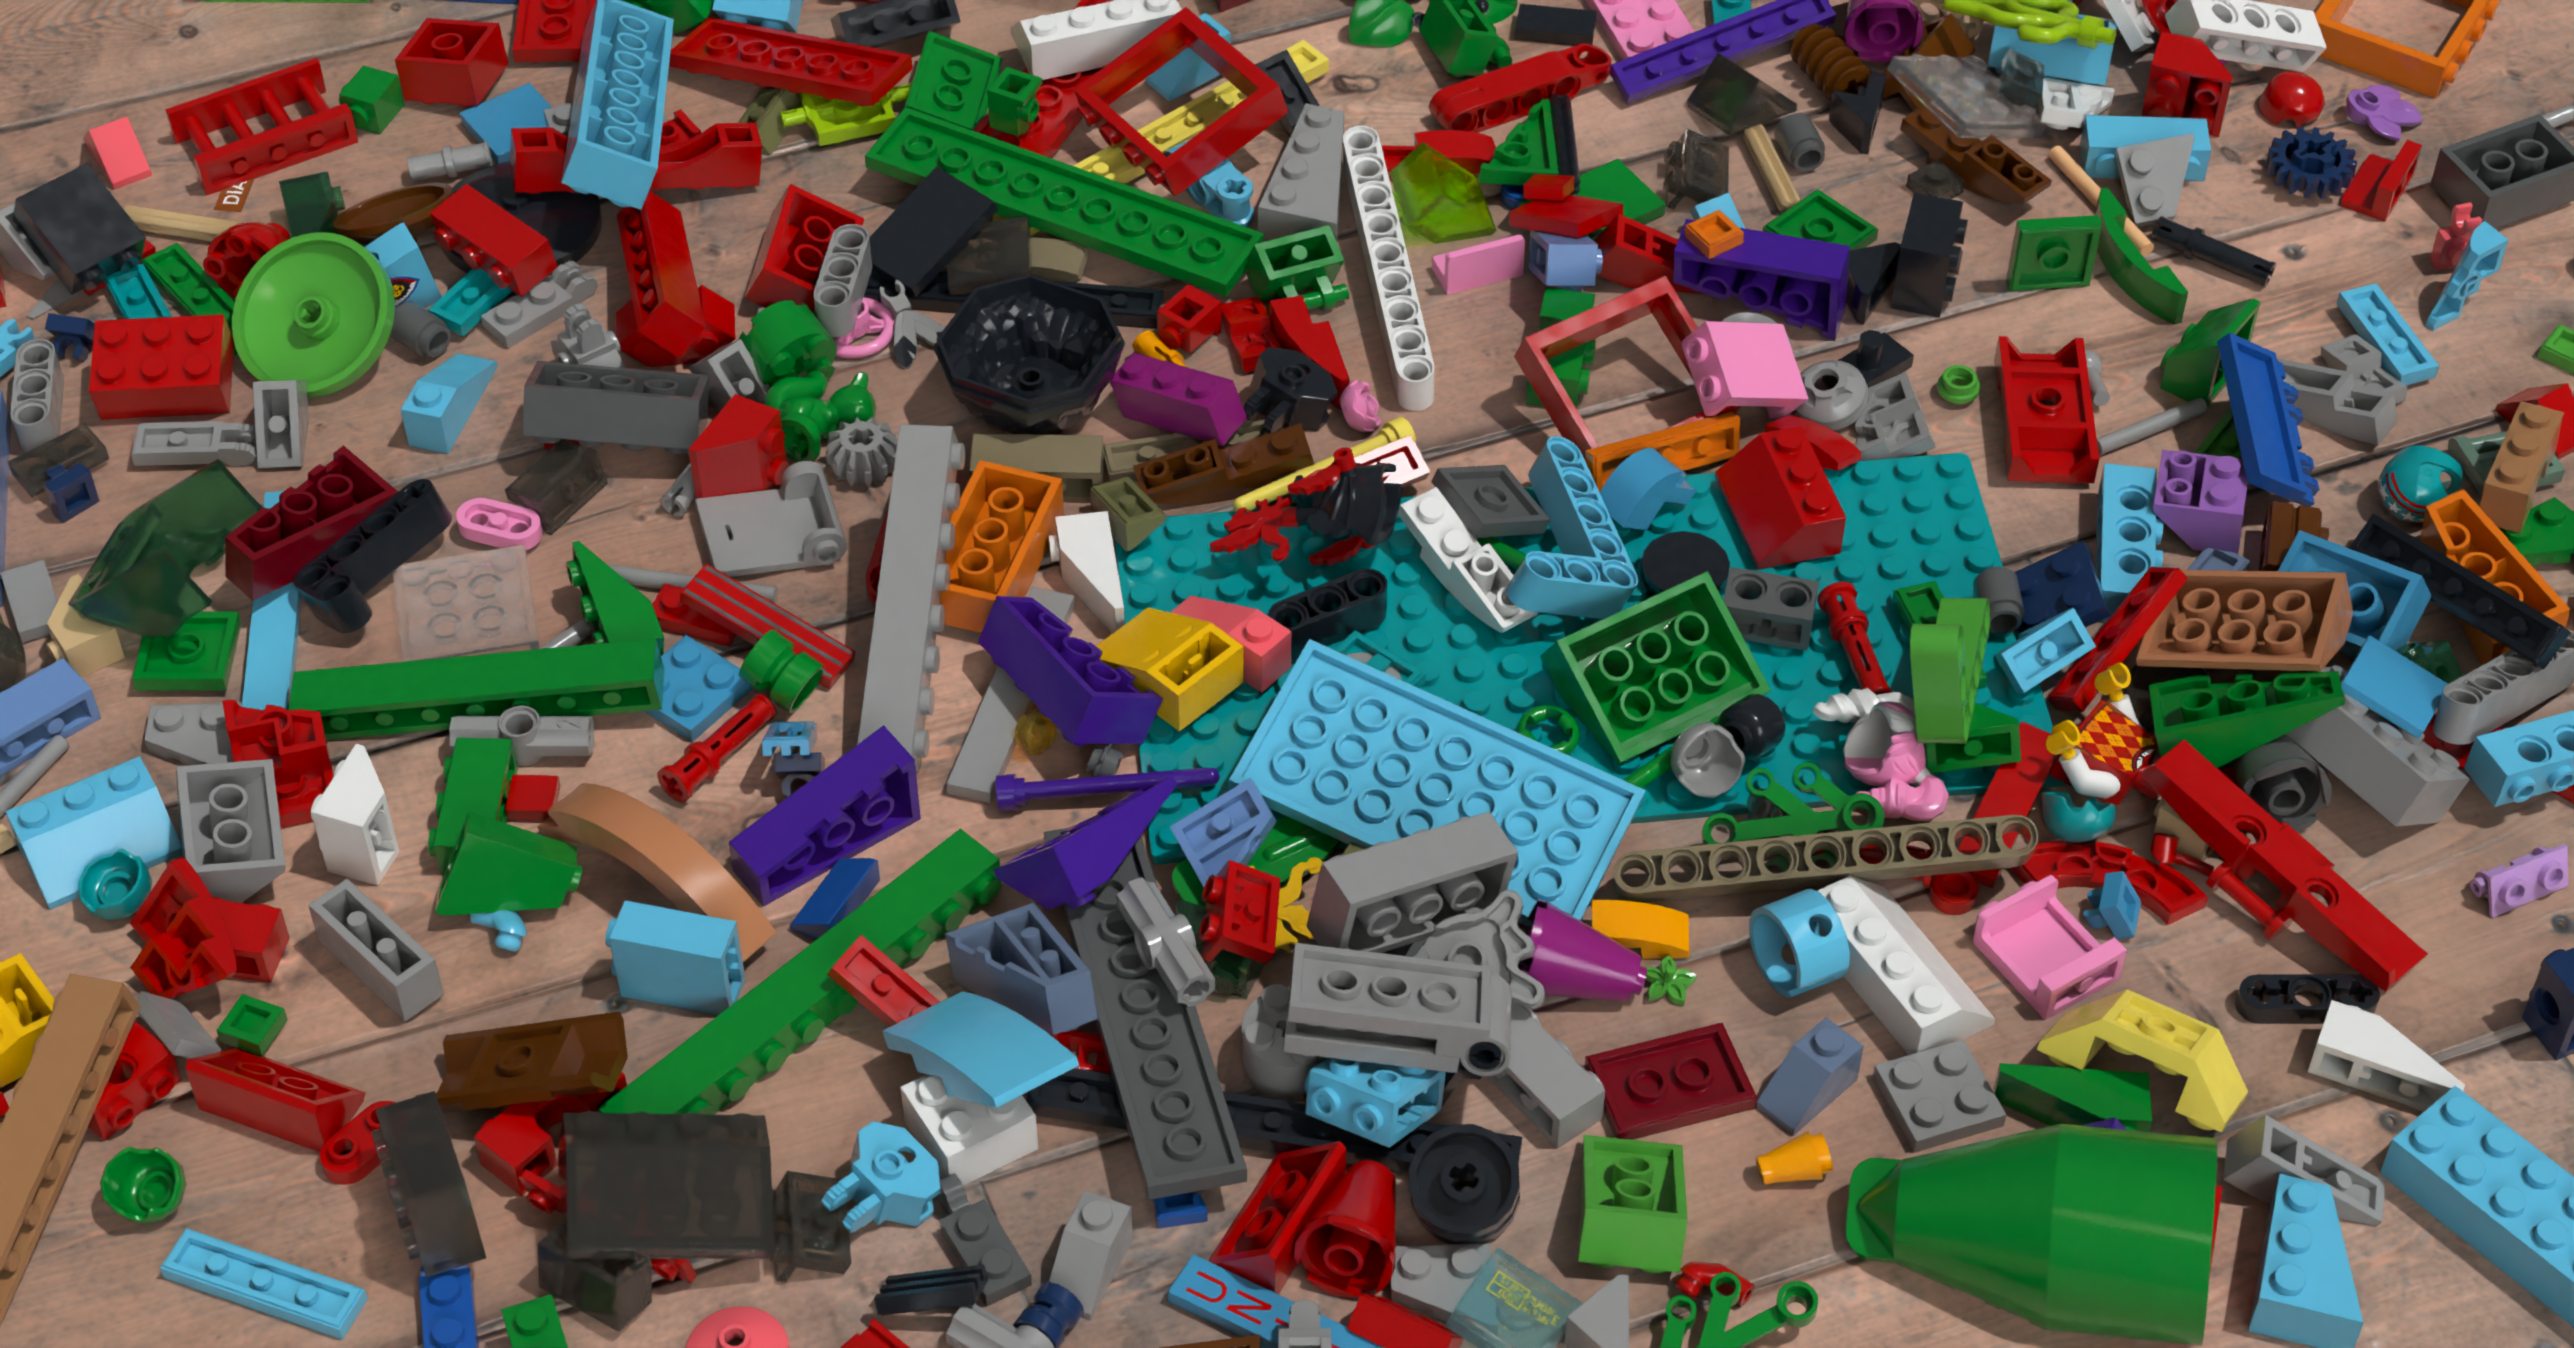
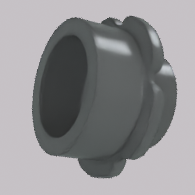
[1085,744,1124,777]

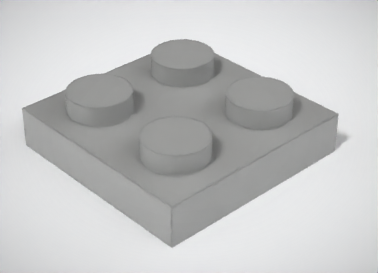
[1873,1039,2006,1153]

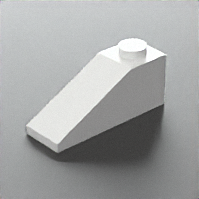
[1048,511,1125,634]
[2308,1000,2465,1111]

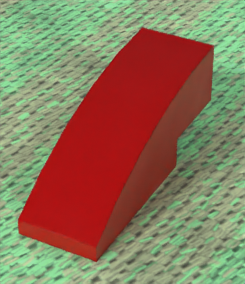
[1270,295,1350,410]

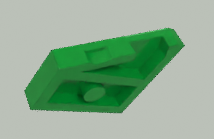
[2499,497,2574,566]

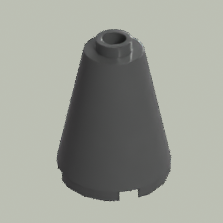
[2232,734,2332,832]

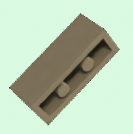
[970,434,1104,503]

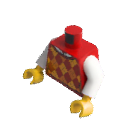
[2046,663,2161,806]

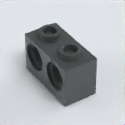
[1723,567,1819,651]

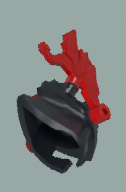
[1209,447,1402,566]

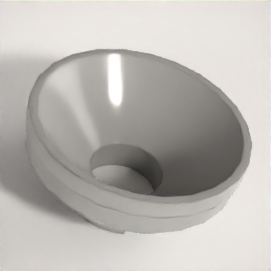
[1794,360,1869,431]

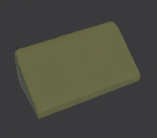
[738,87,802,155]
[1090,477,1166,551]

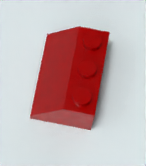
[745,184,864,312]
[1715,425,1846,570]

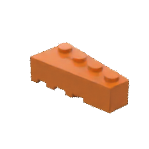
[2420,489,2570,666]

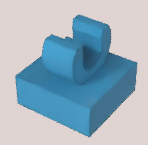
[2083,871,2141,940]

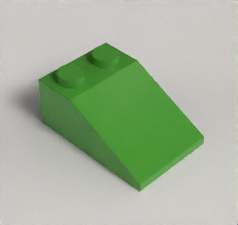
[1578,1135,1688,1274]

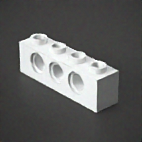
[2165,0,2327,72]

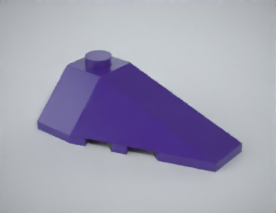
[993,776,1177,910]

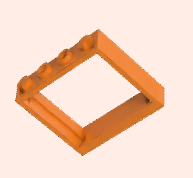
[2315,0,2501,98]

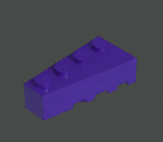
[978,596,1163,746]
[729,725,921,907]

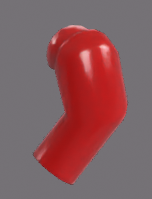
[1675,1261,1755,1306]

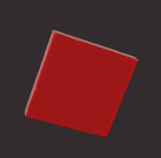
[1509,194,1623,239]

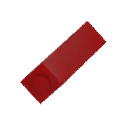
[1594,213,1704,294]

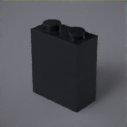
[13,163,146,295]

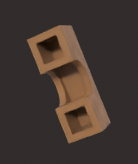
[2480,401,2564,533]

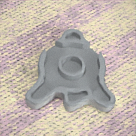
[1413,890,1545,1009]

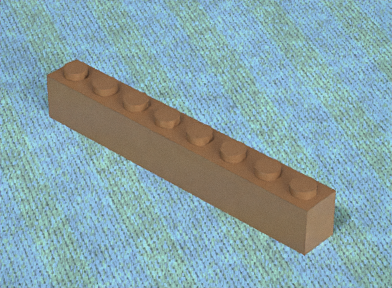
[0,974,141,1326]

